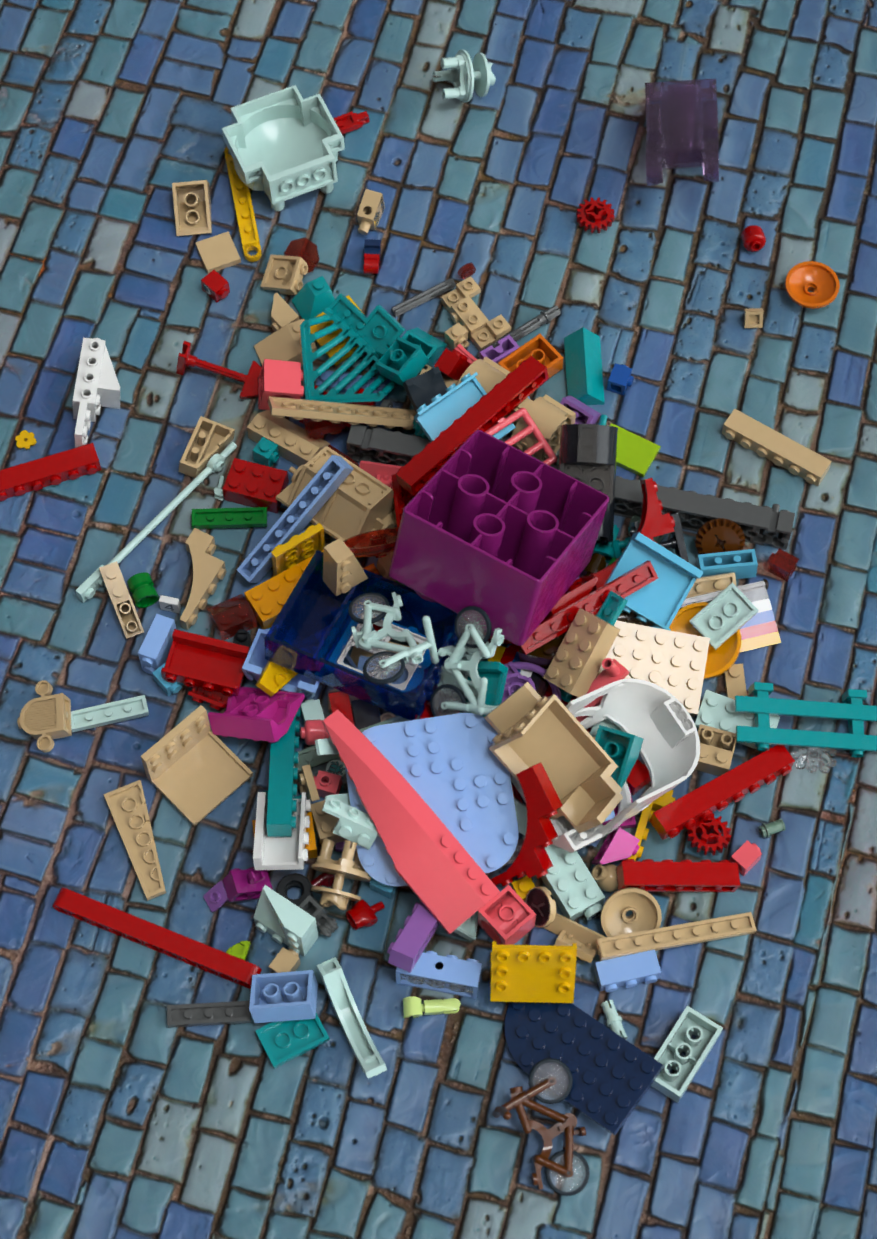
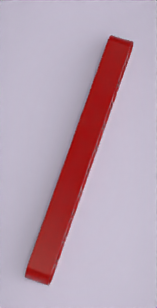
[52,887,262,989]

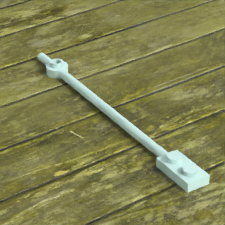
[75,442,237,603]

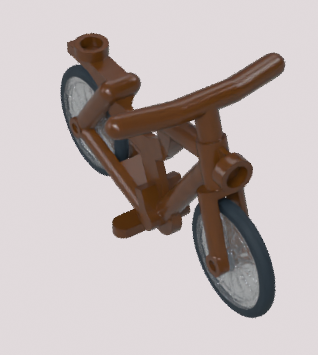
[492,1058,590,1196]

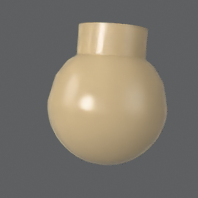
[591,864,618,892]

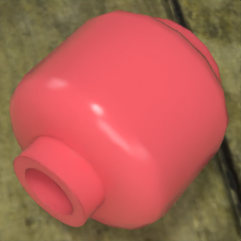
[300,719,329,745]

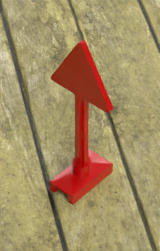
[176,341,262,399]

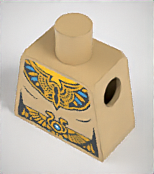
[357,189,385,235]

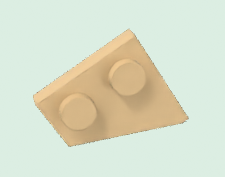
[297,764,320,802]

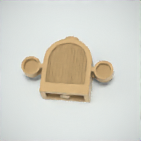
[17,680,72,753]

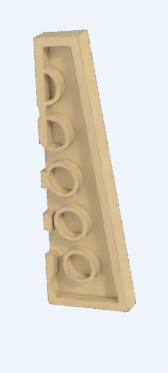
[104,780,166,901]

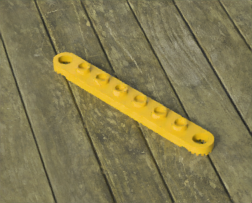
[224,146,262,262]

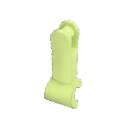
[403,996,460,1018]

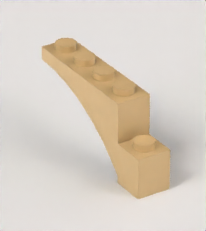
[179,528,227,631]

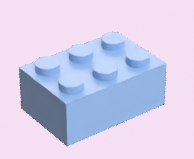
[249,970,318,1023]

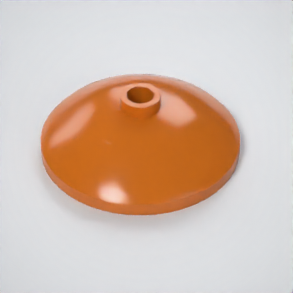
[785,261,840,309]

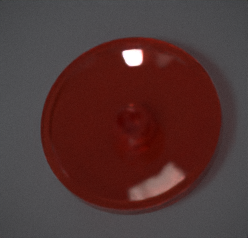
[343,527,399,558]

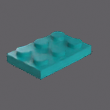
[255,1013,330,1069]

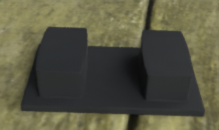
[351,696,381,730]

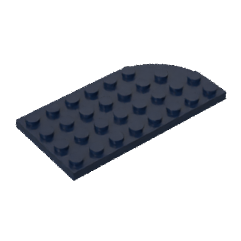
[505,1002,664,1136]

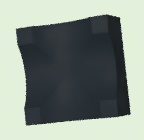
[403,366,447,414]

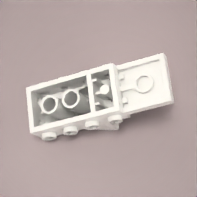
[73,337,120,448]

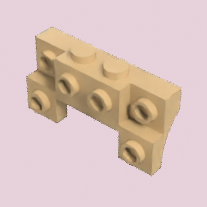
[441,276,511,351]

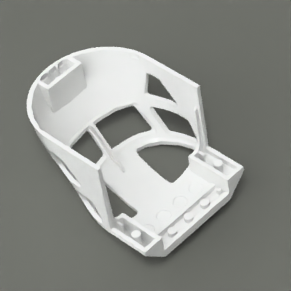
[510,679,700,853]

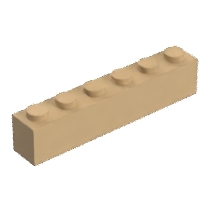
[721,408,832,486]

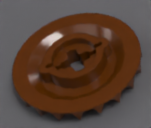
[695,518,745,554]

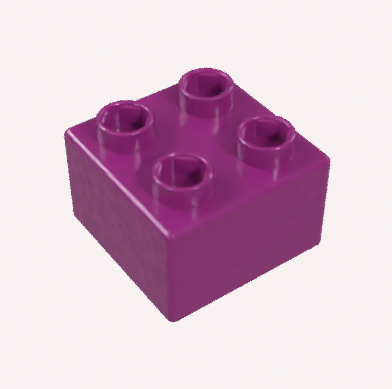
[389,430,609,646]

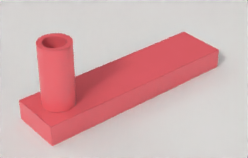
[575,658,630,722]

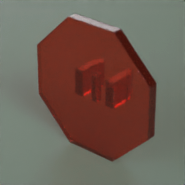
[284,237,320,273]

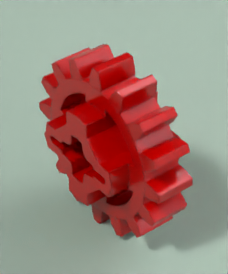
[576,197,615,233]
[687,814,731,856]

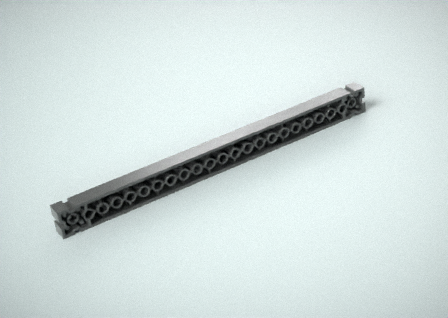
[346,424,795,550]

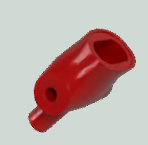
[346,900,385,930]

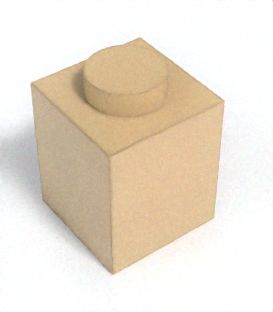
[268,947,301,973]

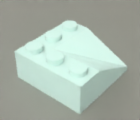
[253,885,318,957]

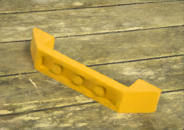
[628,790,676,892]

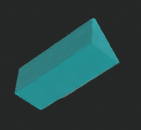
[564,327,605,405]

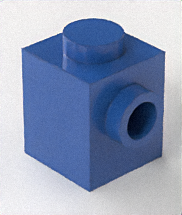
[607,363,634,396]

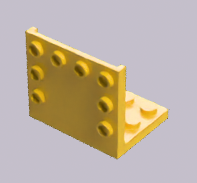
[490,941,577,1003]

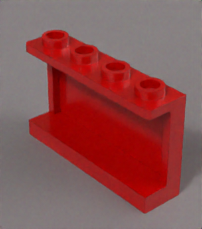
[161,629,250,696]

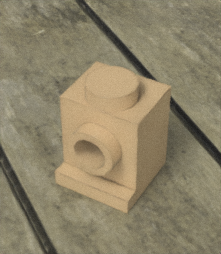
[445,322,470,351]

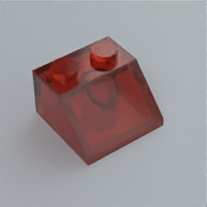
[207,594,257,641]

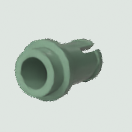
[758,818,786,838]

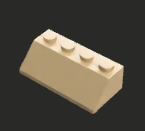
[247,410,330,466]

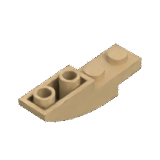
[99,561,144,639]

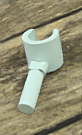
[214,475,224,501]

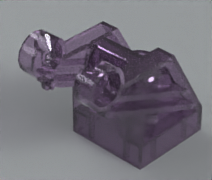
[645,79,719,186]

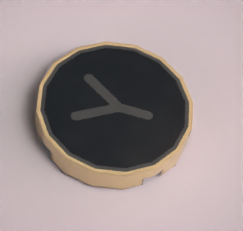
[525,886,556,927]

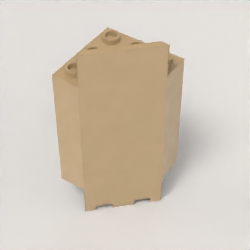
[484,681,623,833]

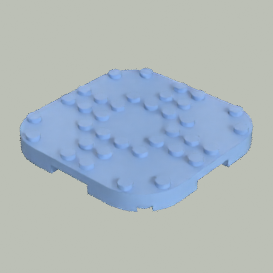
[345,713,519,887]

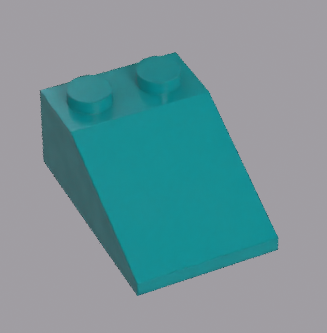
[595,725,644,788]

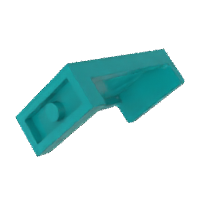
[460,661,508,717]

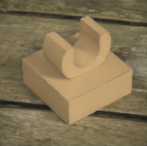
[744,308,764,328]

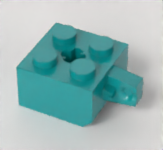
[375,337,429,387]

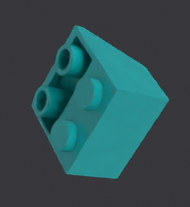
[402,327,448,369]

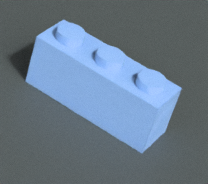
[594,949,661,993]

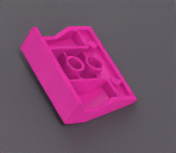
[208,687,305,743]

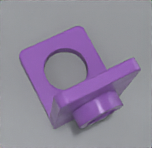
[203,880,228,912]

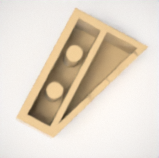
[178,416,235,478]
[323,538,368,596]

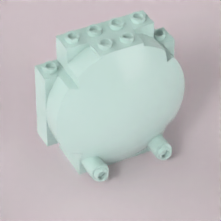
[222,85,345,211]

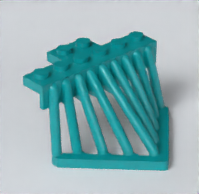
[300,293,406,403]

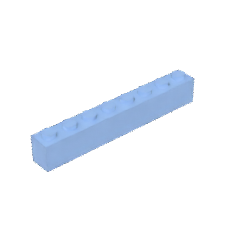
[237,455,353,583]

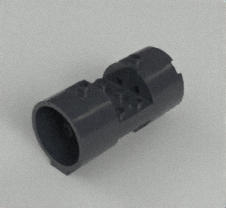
[559,424,618,543]

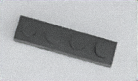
[167,1001,251,1028]

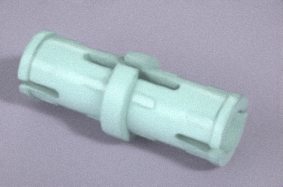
[601,1000,628,1040]

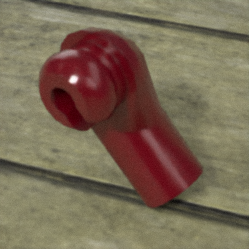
[310,873,335,888]

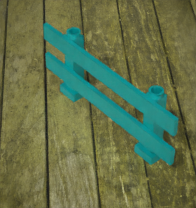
[735,682,877,758]

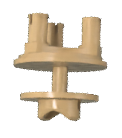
[311,838,371,911]

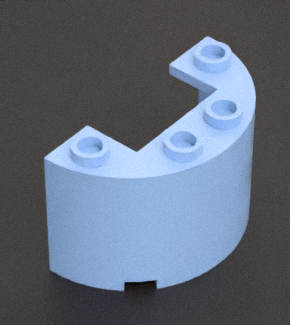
[242,628,332,700]

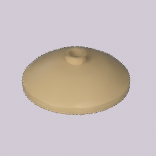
[600,887,662,937]

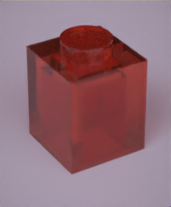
[767,548,799,582]

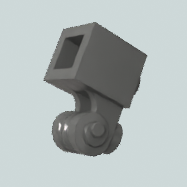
[298,895,339,937]

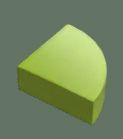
[226,941,251,961]

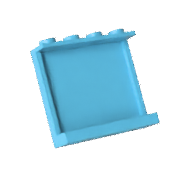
[413,372,516,442]
[604,532,703,630]

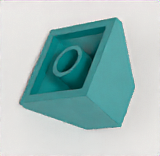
[292,276,335,320]

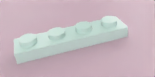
[71,695,149,733]

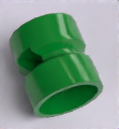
[127,572,159,608]

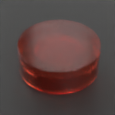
[458,263,476,279]

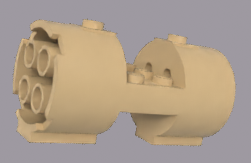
[456,356,576,461]

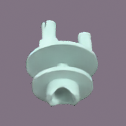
[432,50,496,103]

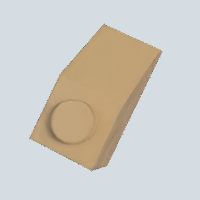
[271,293,299,332]

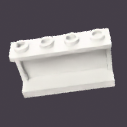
[253,792,311,870]

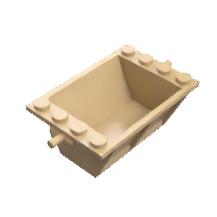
[276,446,397,557]

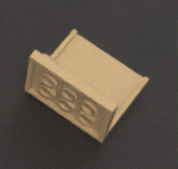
[141,705,253,826]

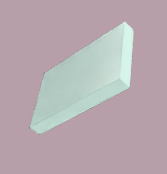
[689,582,759,650]

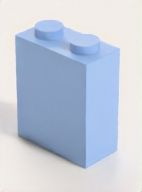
[138,614,177,675]

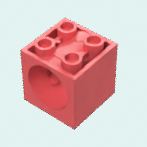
[258,359,304,410]
[477,885,536,945]

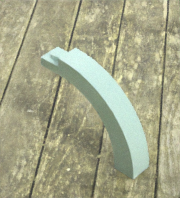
[317,957,387,1078]

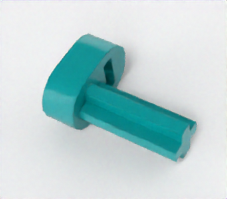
[592,524,620,563]

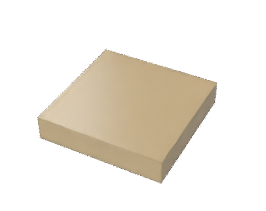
[195,231,241,274]

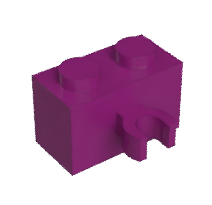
[223,867,273,902]

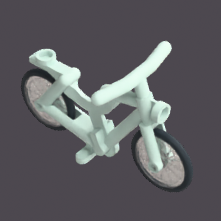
[348,592,439,684]
[430,606,504,717]

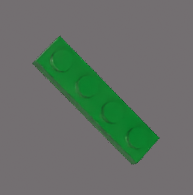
[191,507,267,529]

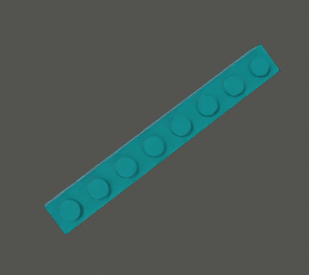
[267,706,301,837]

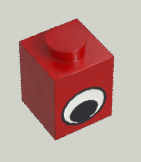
[201,270,230,302]

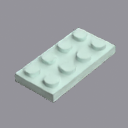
[695,690,780,752]

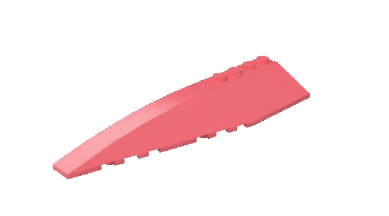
[322,709,500,935]

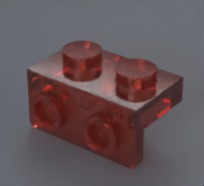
[303,418,345,440]

